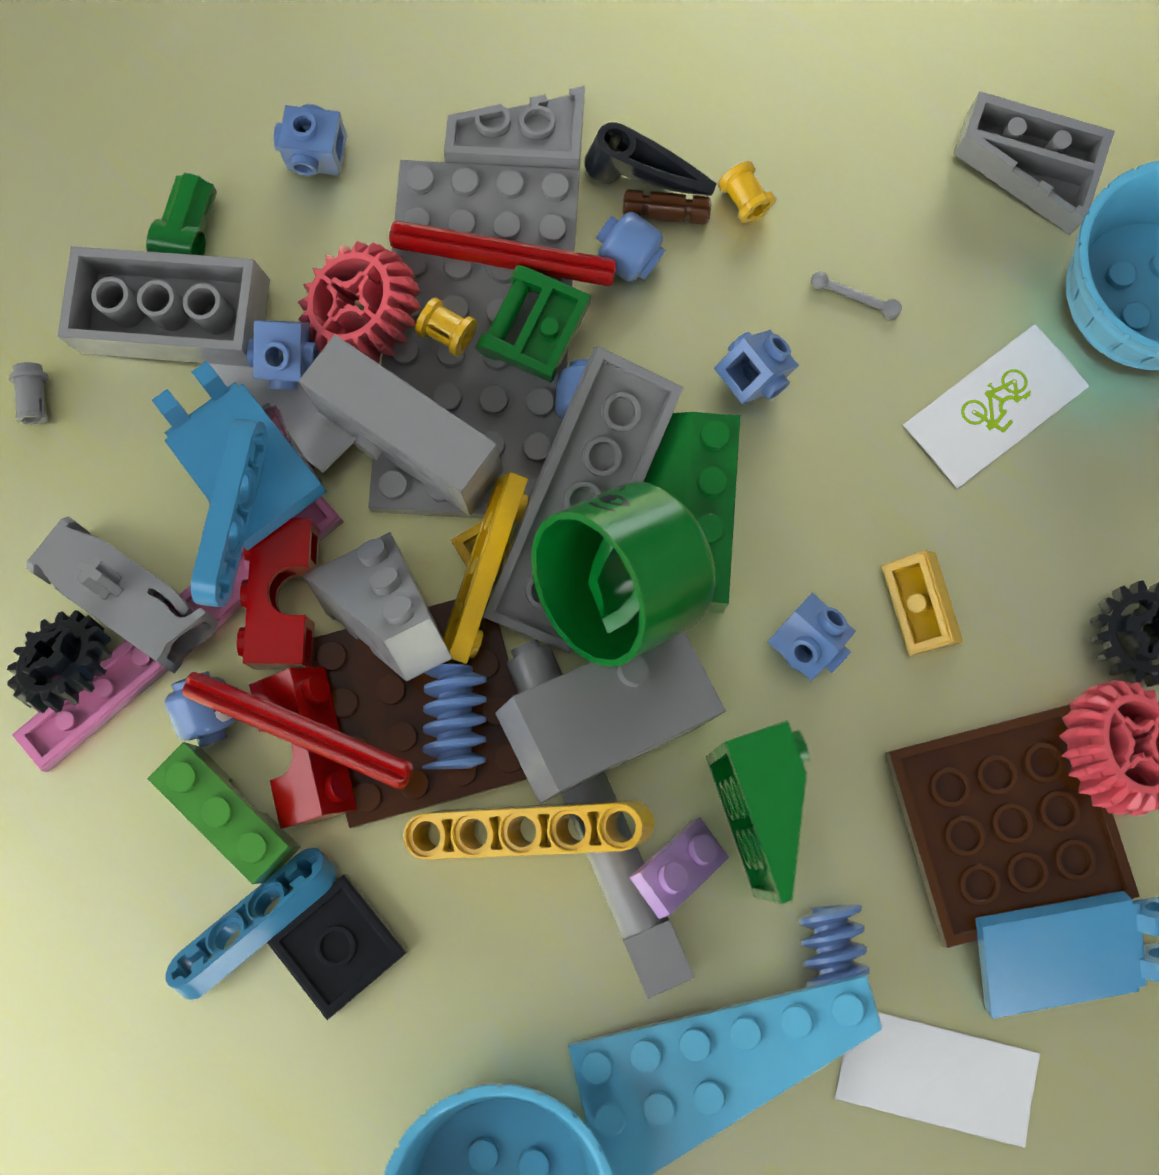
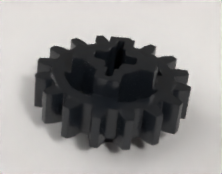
[1089,580,1159,687]
[7,610,112,713]

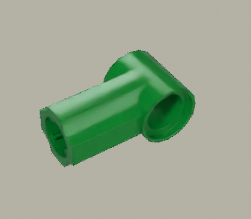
[146,173,217,256]

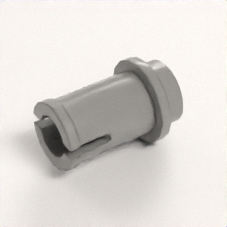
[9,362,48,424]

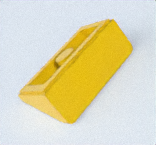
[881,550,963,656]

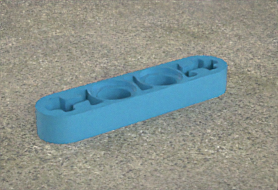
[191,419,268,608]
[165,848,337,1000]

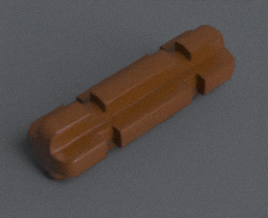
[623,189,712,224]

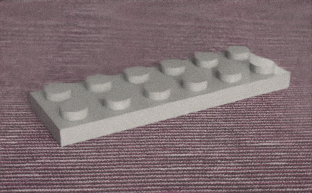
[483,346,684,653]

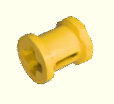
[718,161,776,224]
[415,297,477,357]

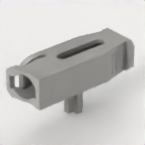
[26,516,219,674]

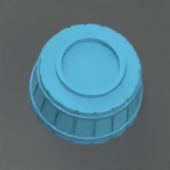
[1066,161,1159,370]
[384,1083,612,1175]

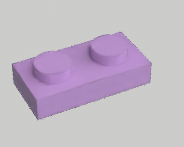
[629,817,729,919]

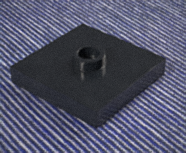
[267,874,408,1020]

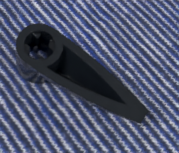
[584,122,717,196]

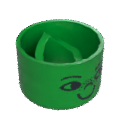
[531,482,715,667]

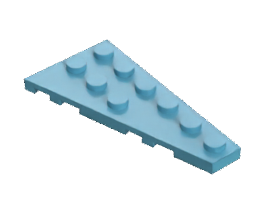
[568,974,882,1175]

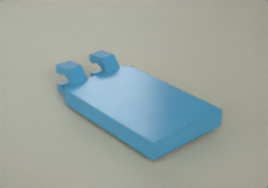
[152,361,327,551]
[975,891,1159,1019]

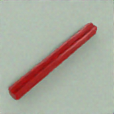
[389,220,617,286]
[182,672,413,788]

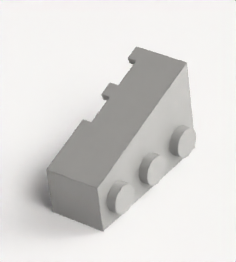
[954,91,1115,235]
[303,532,452,681]

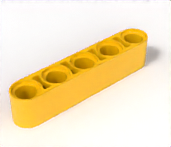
[403,800,655,860]

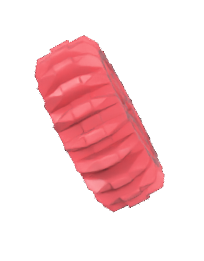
[298,241,422,364]
[1059,680,1159,816]

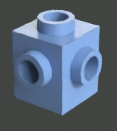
[274,104,347,176]
[247,320,319,390]
[714,330,799,404]
[768,593,856,681]

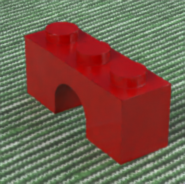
[237,518,320,670]
[249,666,357,829]

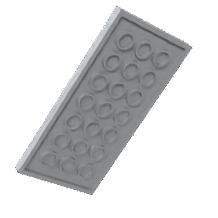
[368,160,579,521]

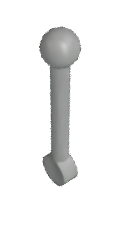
[811,271,902,320]

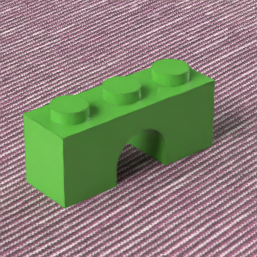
[147,742,301,884]

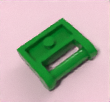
[475,265,591,383]

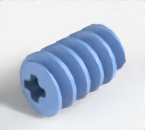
[422,664,487,769]
[798,904,870,988]

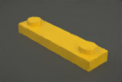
[443,472,528,665]

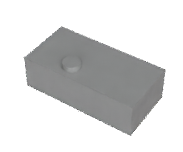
[57,246,270,367]
[299,334,503,516]
[495,631,726,804]

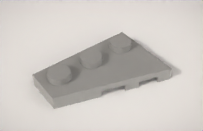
[444,86,585,170]

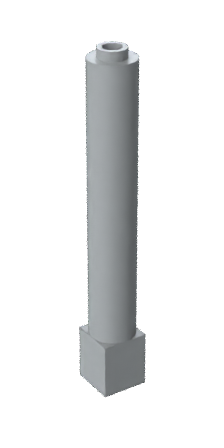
[506,640,695,999]

